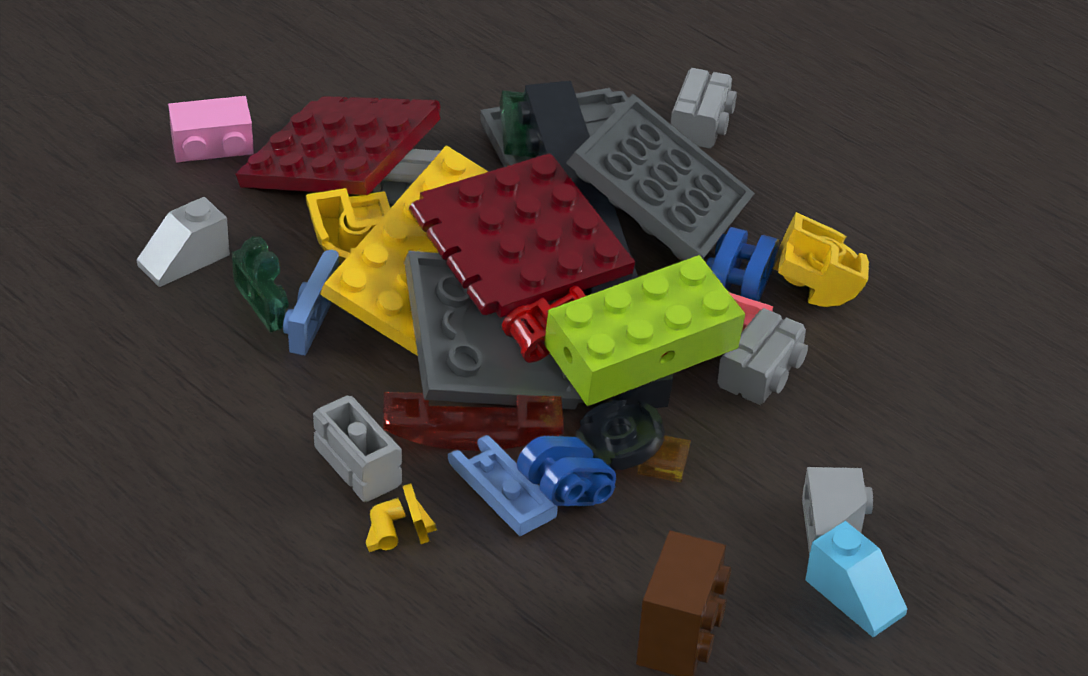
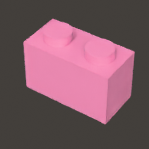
[168,96,254,163]

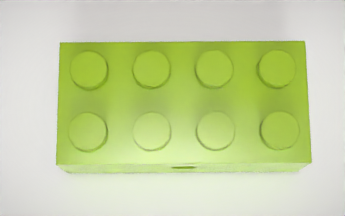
[544,255,745,406]

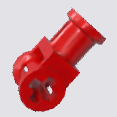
[501,285,586,363]

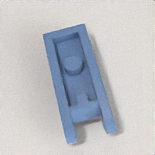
[283,250,339,356]
[448,435,558,536]

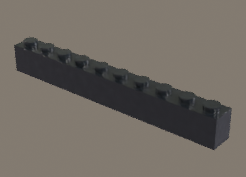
[517,80,673,408]

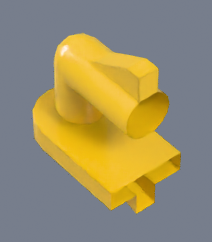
[366,483,437,552]

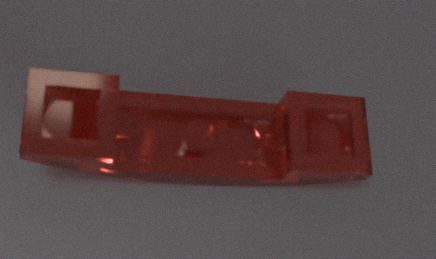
[383,392,564,451]

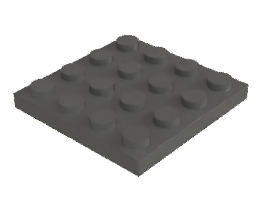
[566,94,755,261]

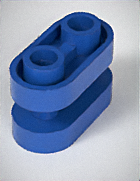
[706,227,779,302]
[517,436,616,506]

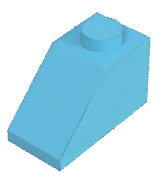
[805,521,907,637]

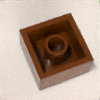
[636,530,731,676]

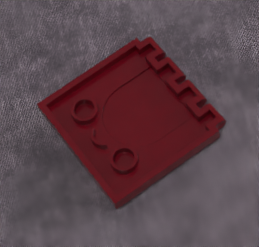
[235,96,441,195]
[409,153,635,318]

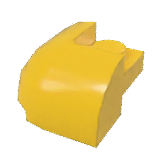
[306,188,390,264]
[773,212,869,307]

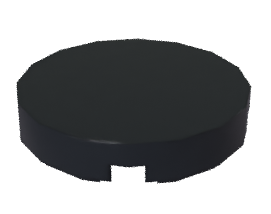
[575,399,665,470]

